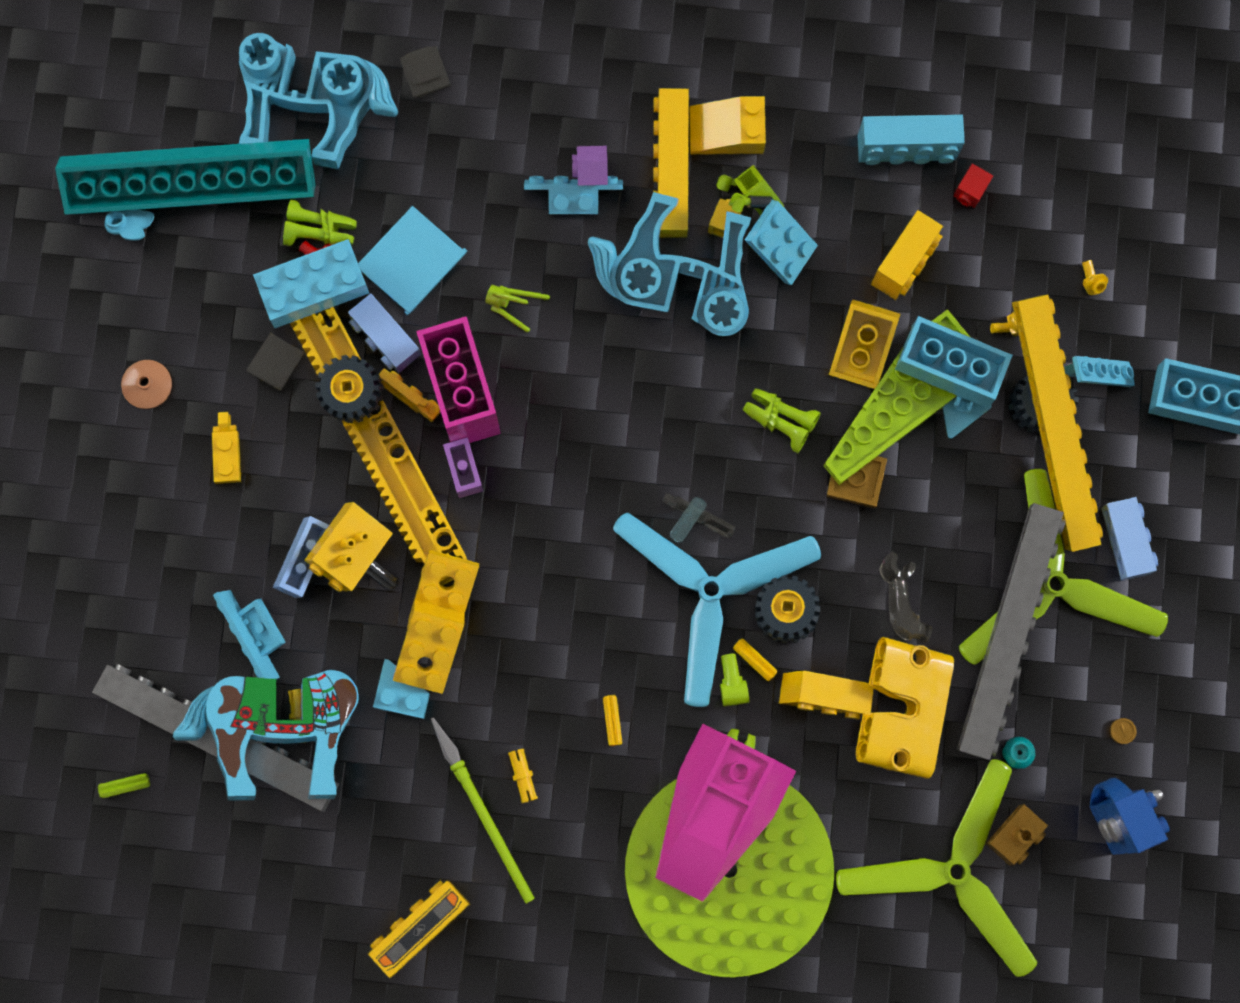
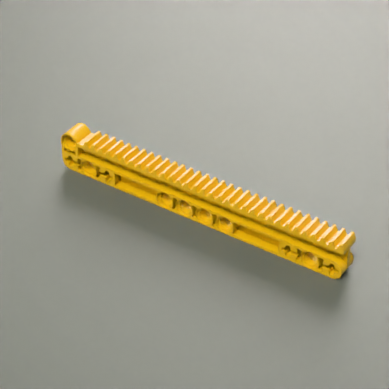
[290,307,467,585]

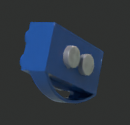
[1089,778,1170,855]

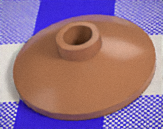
[121,360,172,409]

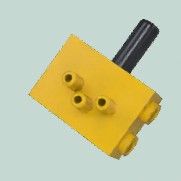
[304,502,398,592]

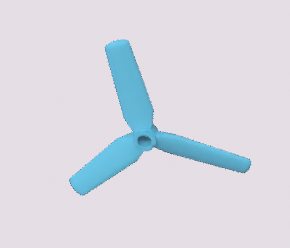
[613,513,821,707]

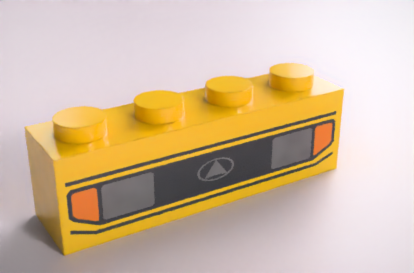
[368,880,470,978]

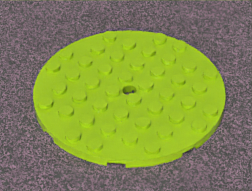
[625,779,834,977]

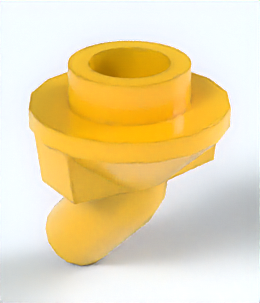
[1082,260,1108,295]
[990,312,1019,337]

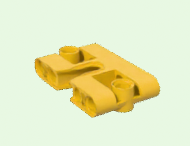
[856,637,954,779]

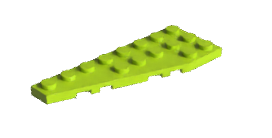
[824,309,971,485]

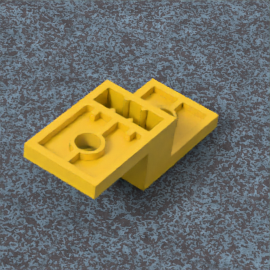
[393,550,479,694]

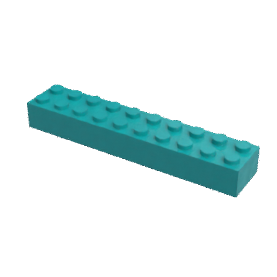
[55,139,315,215]

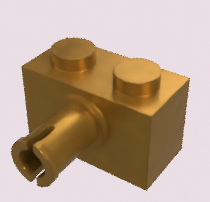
[986,804,1048,865]

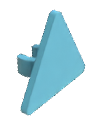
[942,396,992,439]

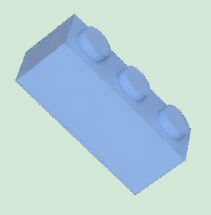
[348,294,421,374]
[1101,497,1158,581]
[273,516,329,598]

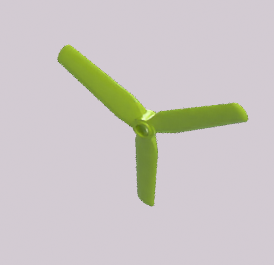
[959,469,1168,665]
[836,759,1037,977]

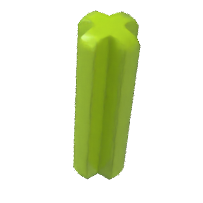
[98,773,150,798]

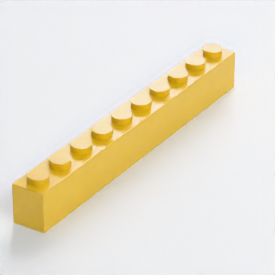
[1012,295,1103,552]

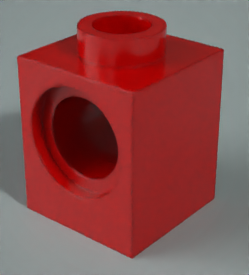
[954,164,993,208]

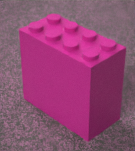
[416,317,501,443]

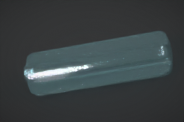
[670,497,707,543]

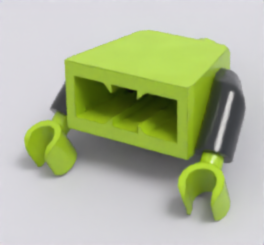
[716,165,784,216]

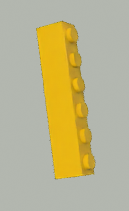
[653,89,689,238]

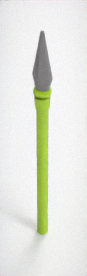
[431,718,535,904]

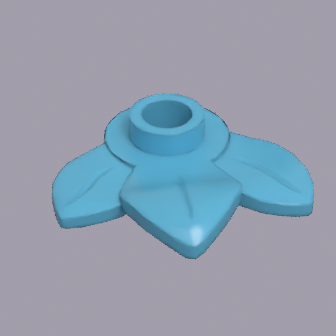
[104,209,154,240]

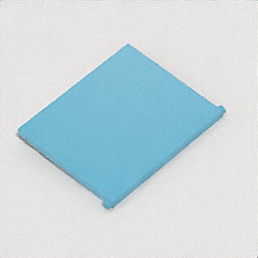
[358,206,467,316]

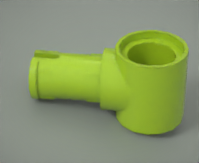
[720,654,749,707]

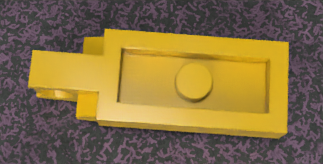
[379,368,441,422]
[212,412,241,484]

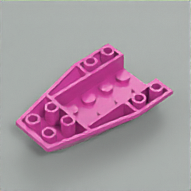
[655,724,796,902]

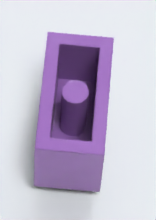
[572,146,608,186]
[443,437,483,498]

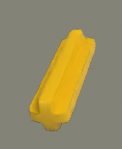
[733,639,777,681]
[603,695,622,746]

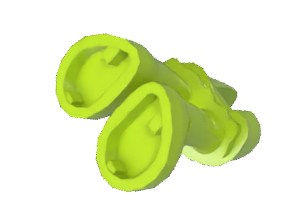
[283,200,357,246]
[743,388,821,453]

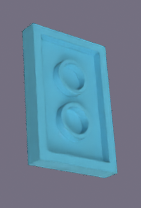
[745,200,818,285]

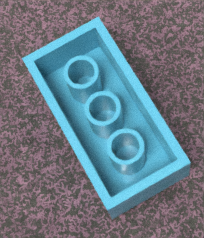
[858,115,965,165]
[253,239,369,328]
[895,316,1012,408]
[1148,358,1240,434]

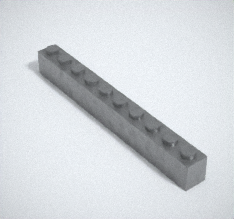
[956,503,1065,760]
[92,664,339,812]

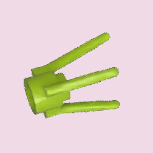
[486,285,550,332]

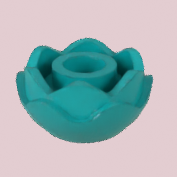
[1002,737,1035,769]

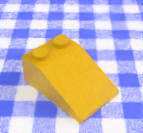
[690,97,766,154]
[829,299,901,389]

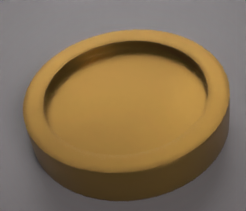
[1110,718,1137,744]

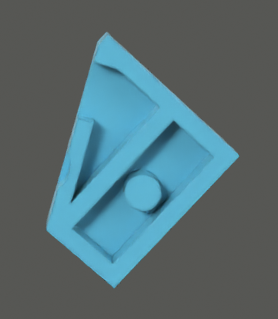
[373,659,430,719]

